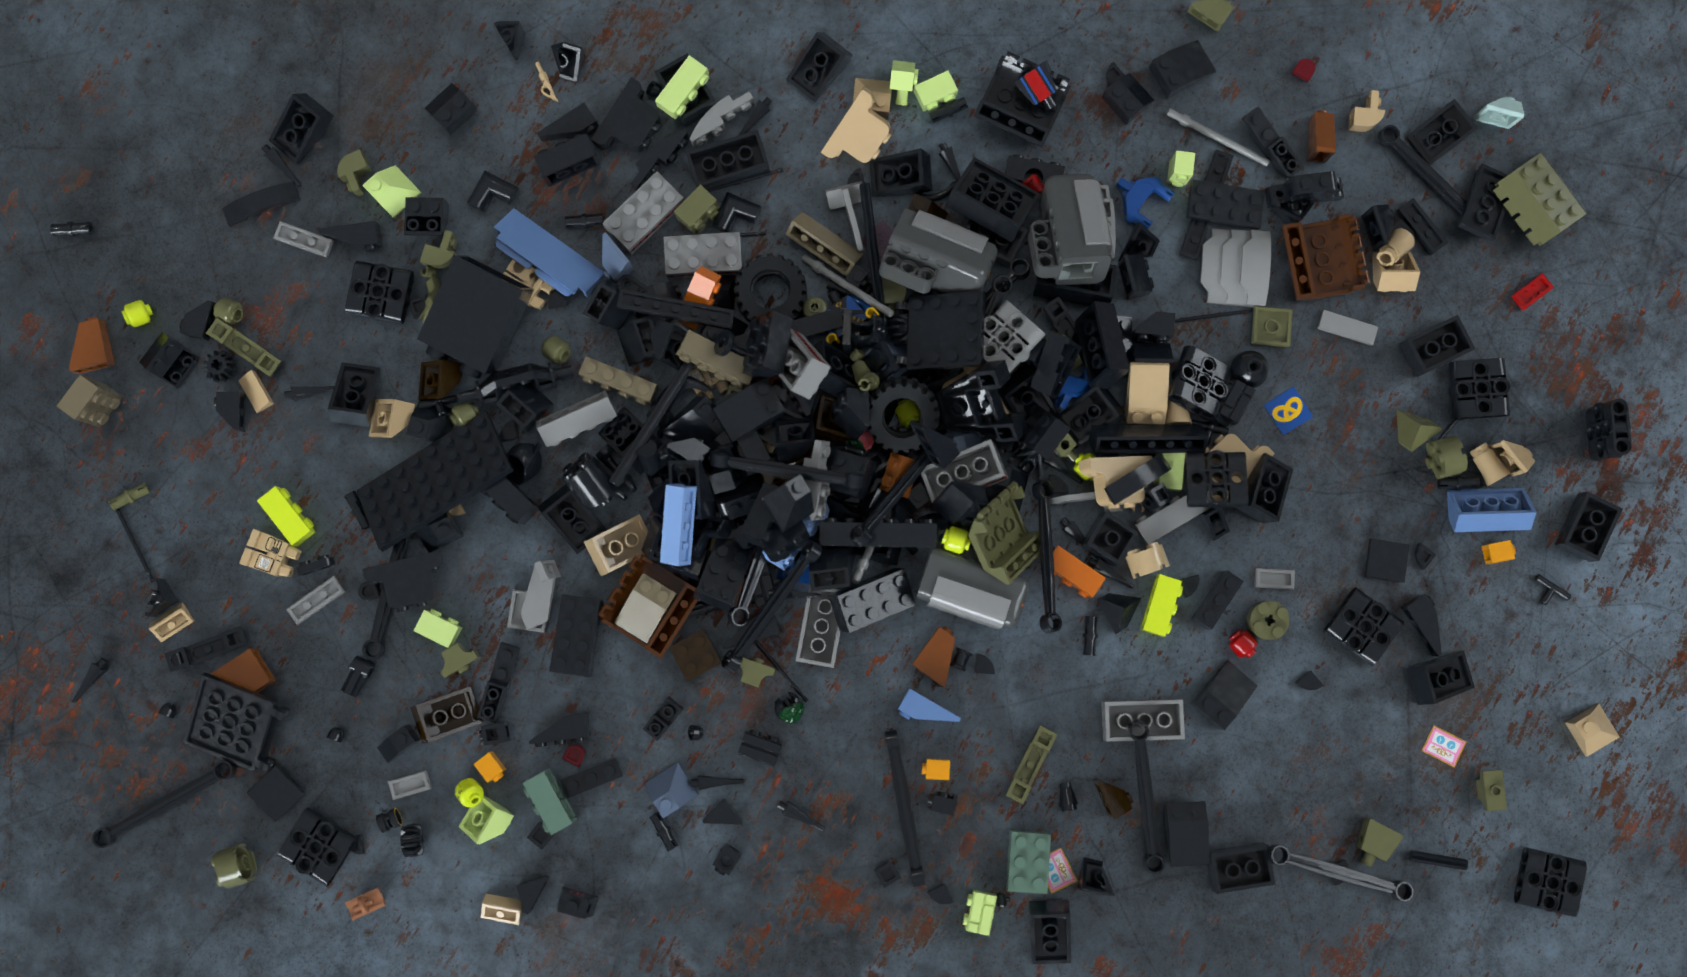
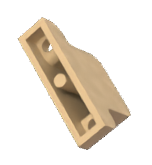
[821,86,891,163]
[1204,434,1275,502]
[1078,456,1152,509]

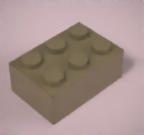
[56,375,123,427]

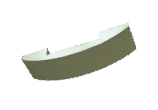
[206,318,282,377]
[1005,725,1058,804]

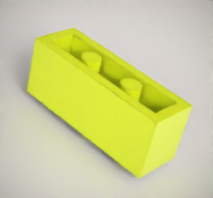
[257,486,316,547]
[1140,574,1183,637]

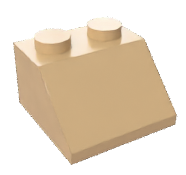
[1372,251,1420,292]

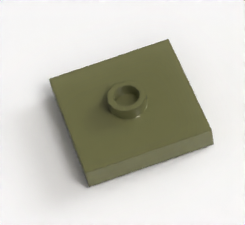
[1251,306,1293,348]

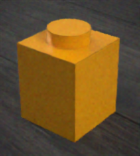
[1481,540,1516,564]
[474,751,507,783]
[922,758,950,780]

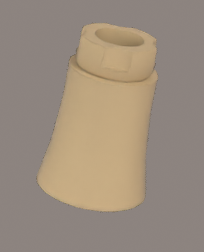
[1377,228,1415,267]
[1165,386,1192,425]
[1470,443,1512,487]

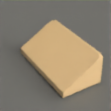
[238,370,274,413]
[149,602,194,642]
[481,894,523,925]

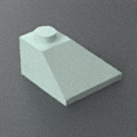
[1473,97,1524,129]

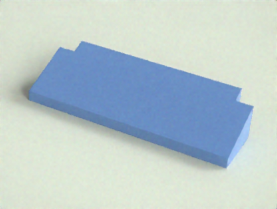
[493,208,605,298]

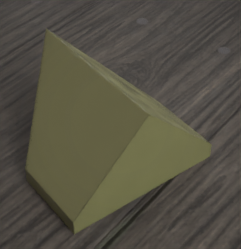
[1397,409,1442,452]

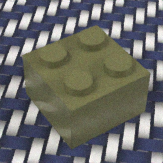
[674,184,719,235]

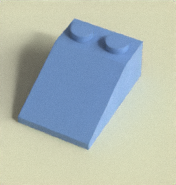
[897,688,961,722]

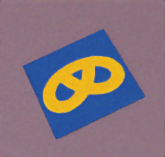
[1264,387,1313,435]

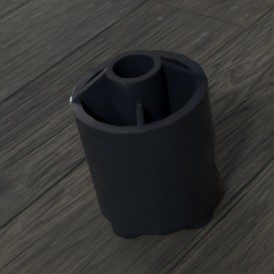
[562,452,616,509]

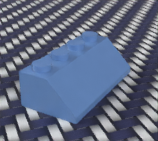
[1447,488,1537,532]

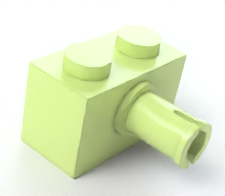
[890,60,918,105]

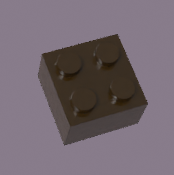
[669,629,722,682]

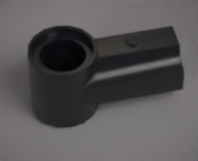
[341,655,375,697]

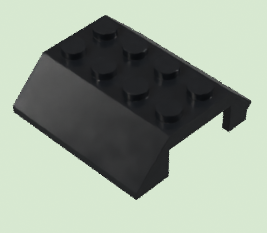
[973,51,1071,148]

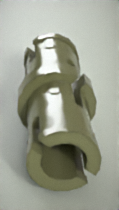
[108,482,151,511]

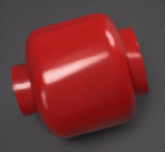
[1228,629,1258,658]

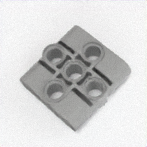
[983,300,1046,373]

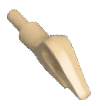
[535,62,559,102]

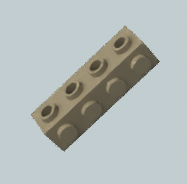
[785,212,864,277]
[676,330,752,389]
[579,356,659,405]

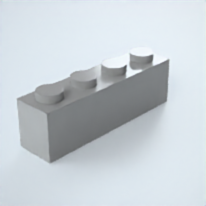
[536,390,617,447]
[1133,491,1211,546]

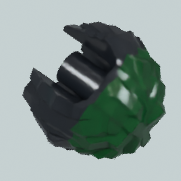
[774,692,805,724]

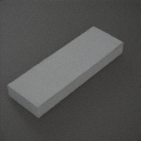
[273,221,334,258]
[1317,310,1378,346]
[286,575,346,625]

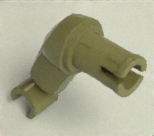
[419,266,442,323]
[850,348,880,391]

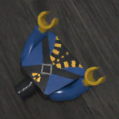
[826,290,880,344]

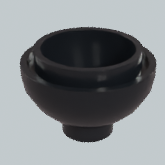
[1231,350,1269,388]

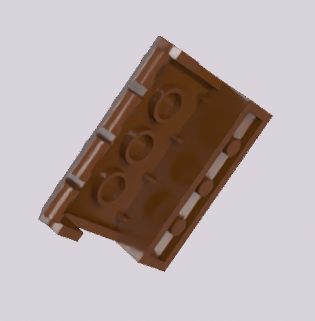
[1282,214,1371,300]
[598,555,698,659]

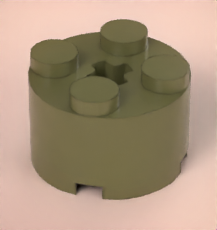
[1425,436,1467,479]
[1245,601,1289,640]
[211,843,257,889]

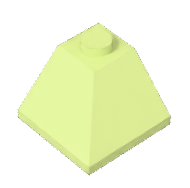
[363,165,421,218]
[459,796,514,845]

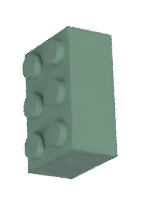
[523,769,578,835]
[1006,829,1051,894]

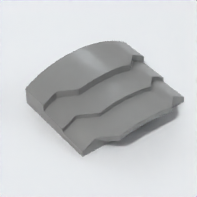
[1200,229,1271,307]

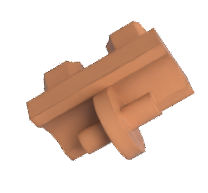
[345,887,387,921]

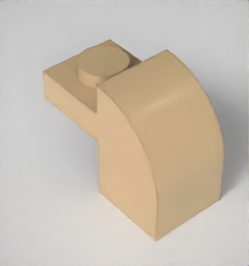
[1348,90,1385,132]

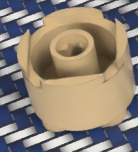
[1125,542,1170,579]

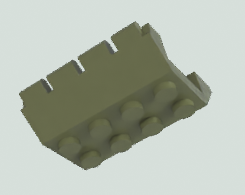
[1493,152,1587,246]
[968,481,1040,585]

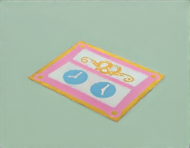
[1421,725,1467,768]
[1048,848,1077,894]

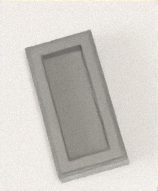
[1254,568,1295,590]
[388,770,432,800]

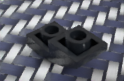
[643,696,684,741]

